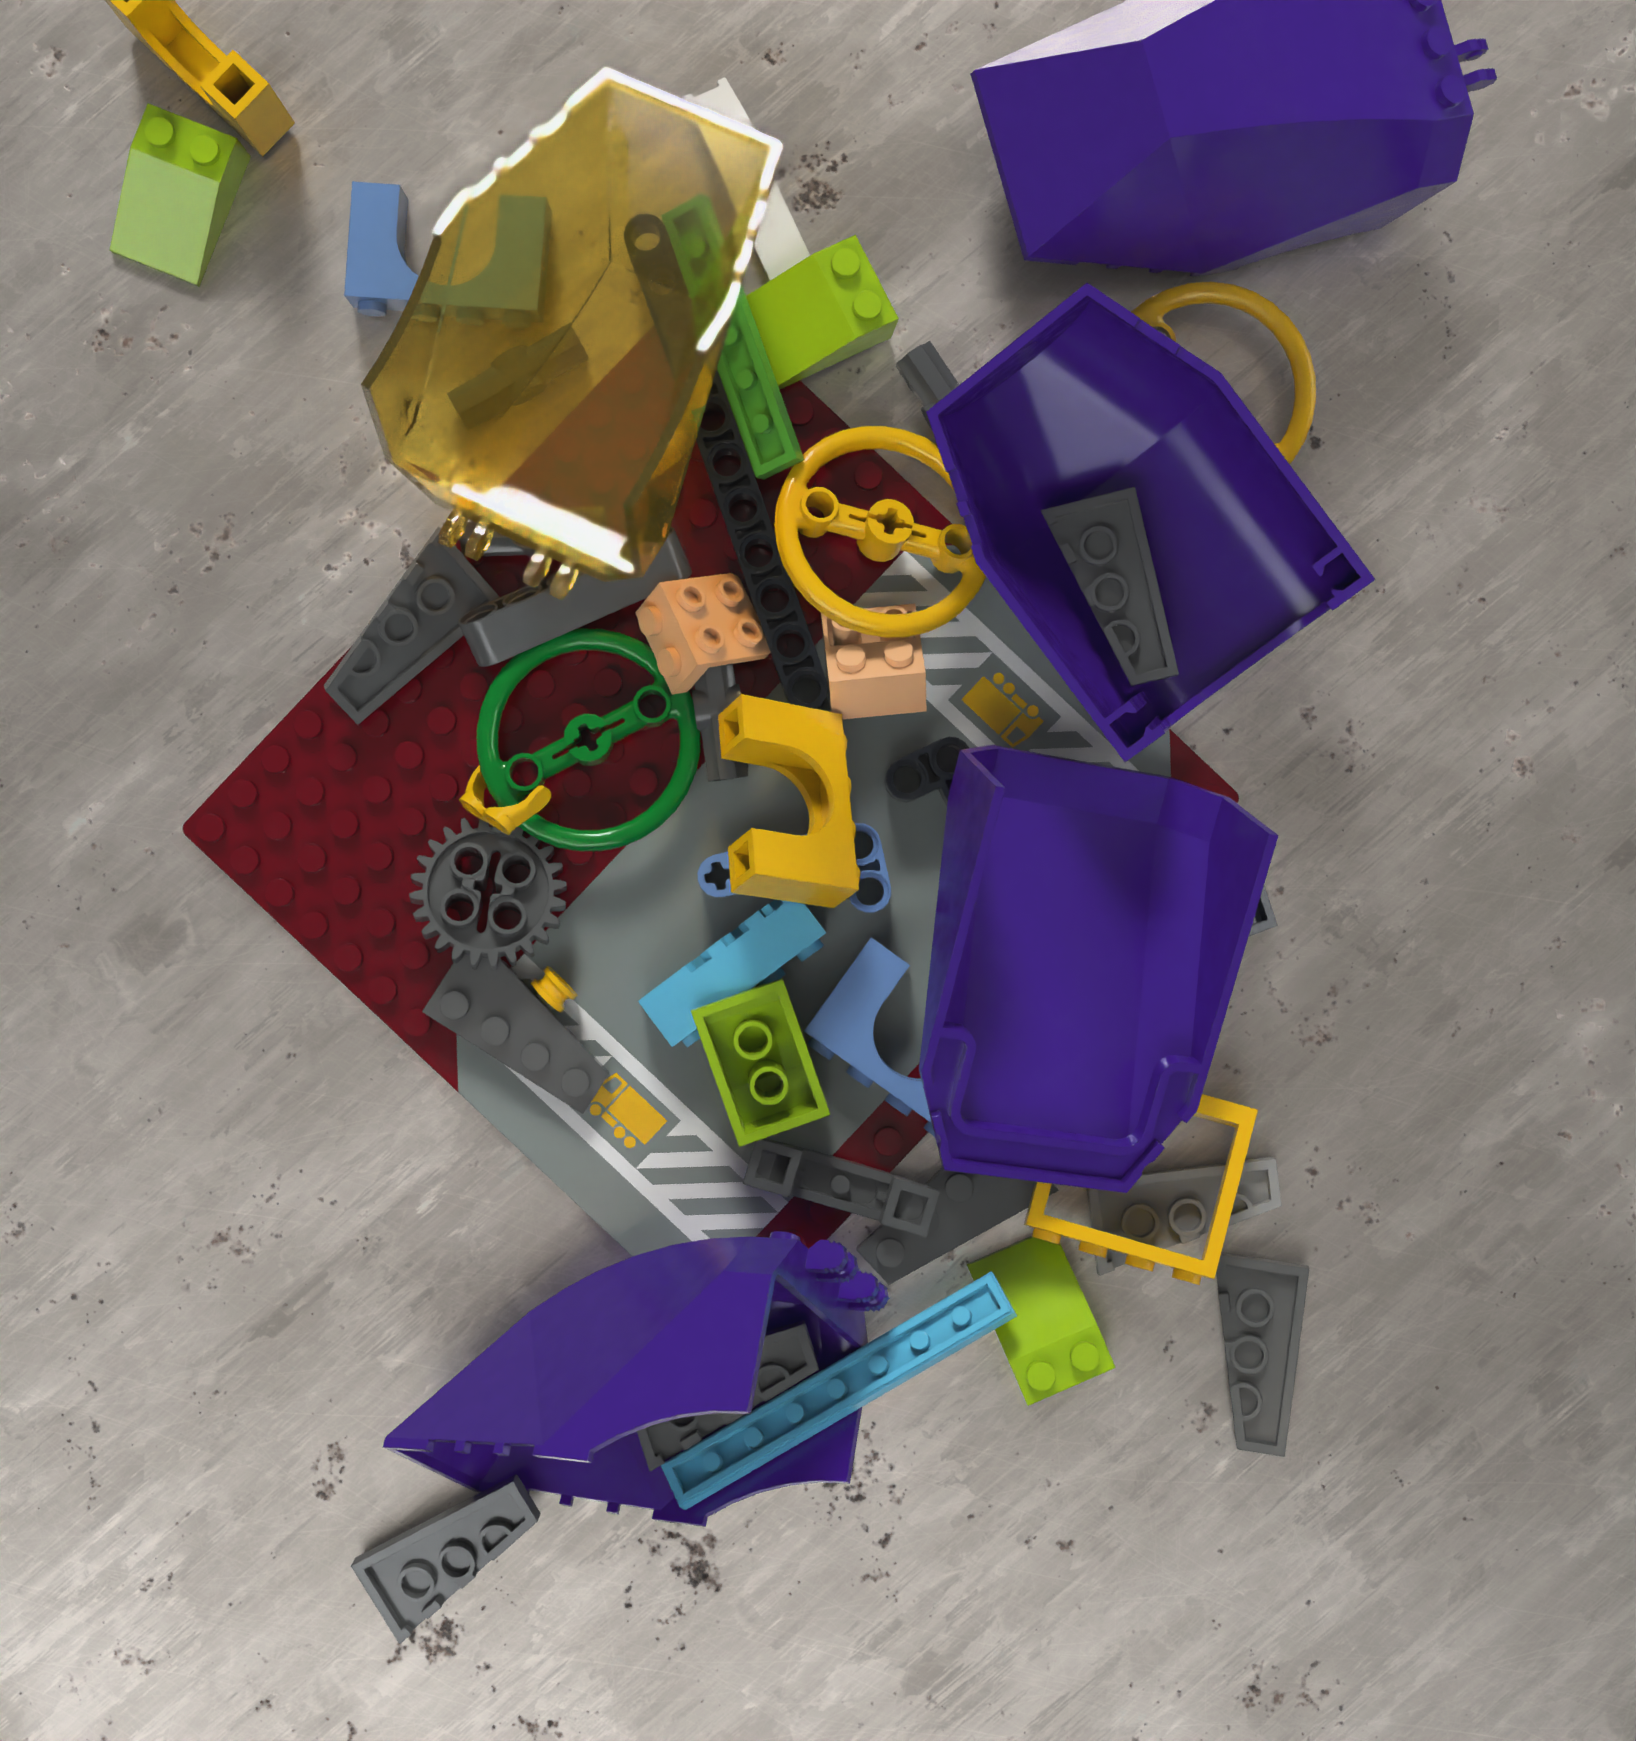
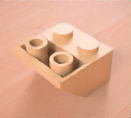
[821,604,927,720]

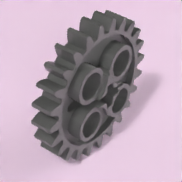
[409,818,567,971]

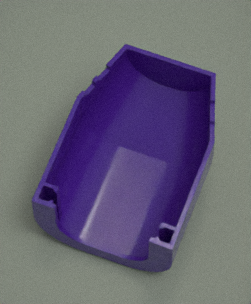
[926,283,1376,762]

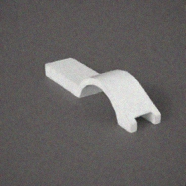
[683,77,810,281]

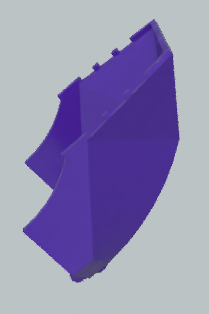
[970,0,1497,277]
[383,1231,890,1527]

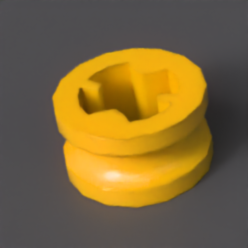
[531,966,578,1013]

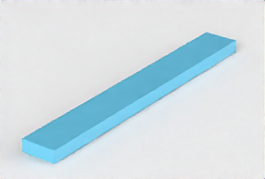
[661,1271,1017,1510]

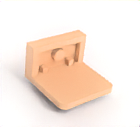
[635,573,771,695]

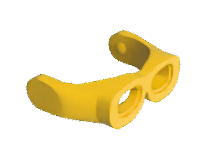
[459,765,551,835]

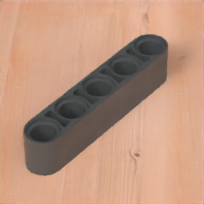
[458,527,692,667]

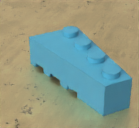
[638,900,826,1048]

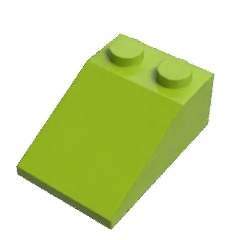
[109,103,251,287]
[746,234,899,390]
[691,978,831,1147]
[967,1236,1116,1406]

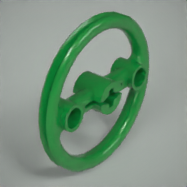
[477,629,700,851]

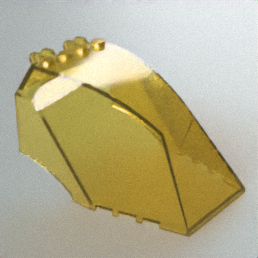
[361,67,783,600]

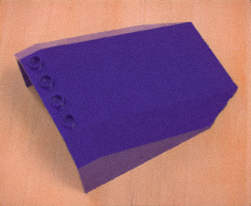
[919,745,1279,1193]

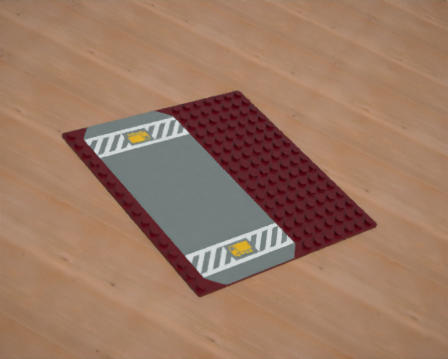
[182,321,1239,1256]

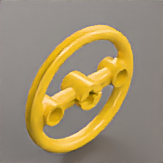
[1131,281,1316,464]
[774,426,986,638]

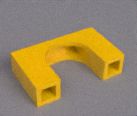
[105,0,295,157]
[718,694,860,908]

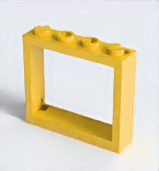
[1024,1094,1258,1285]

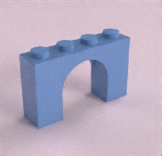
[344,181,548,326]
[804,937,935,1137]

